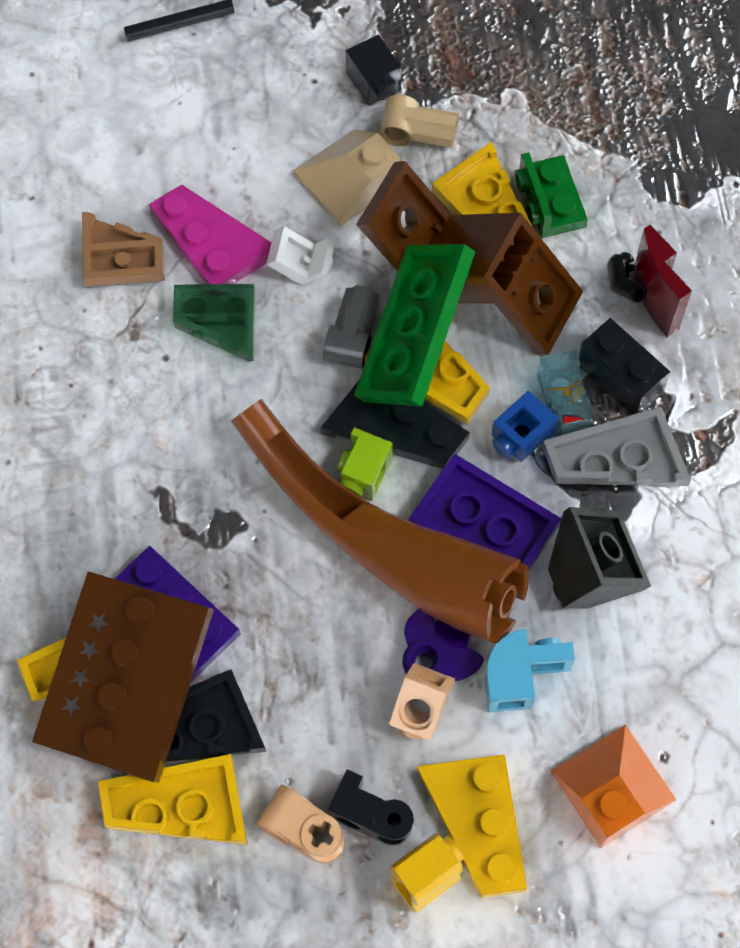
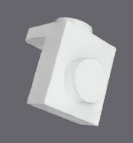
[266,226,335,286]

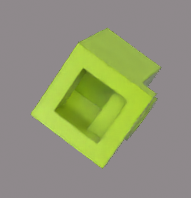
[337,427,393,501]

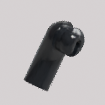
[607,252,647,303]

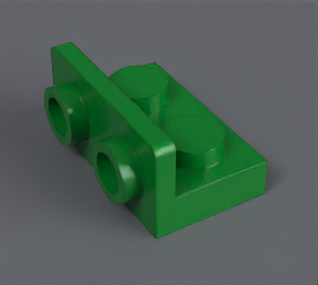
[515,152,588,238]

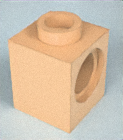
[389,663,455,741]

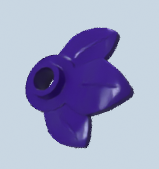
[402,609,484,681]

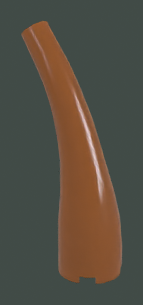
[231,399,529,644]

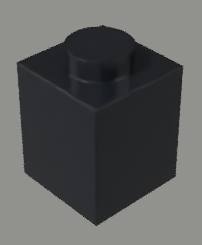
[345,34,401,106]

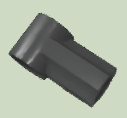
[323,285,379,369]

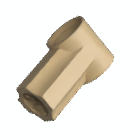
[378,94,459,148]

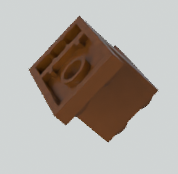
[356,161,583,355]

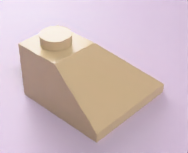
[294,129,402,226]

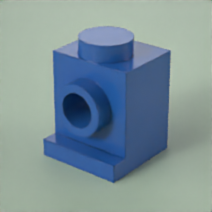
[491,390,559,462]

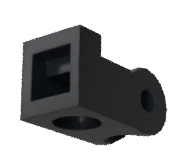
[328,769,414,846]

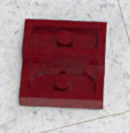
[633,224,692,338]

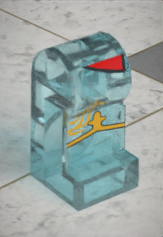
[537,350,593,436]

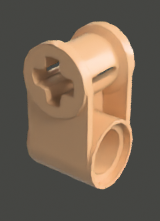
[256,784,345,863]

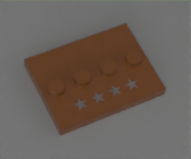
[32,571,214,783]

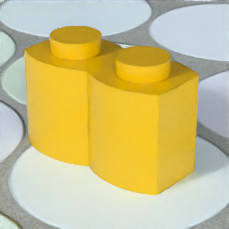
[389,833,465,913]

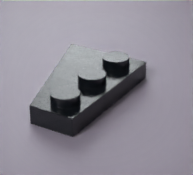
[321,379,470,469]
[166,669,266,762]

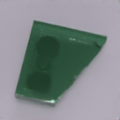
[173,284,255,361]

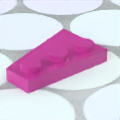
[149,185,272,295]

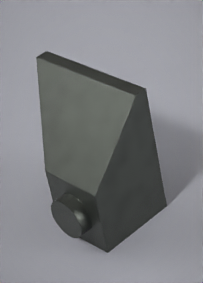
[548,507,651,609]

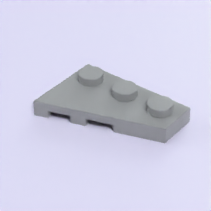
[542,407,691,486]

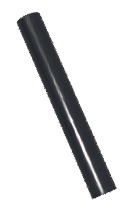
[123,0,235,42]

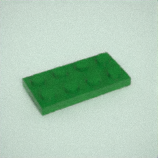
[354,244,475,407]

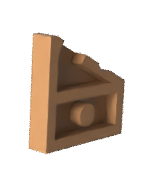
[82,212,165,286]

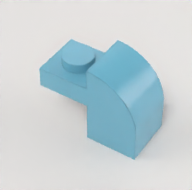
[485,629,575,713]

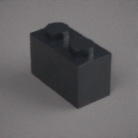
[577,318,671,415]

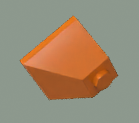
[551,725,677,848]

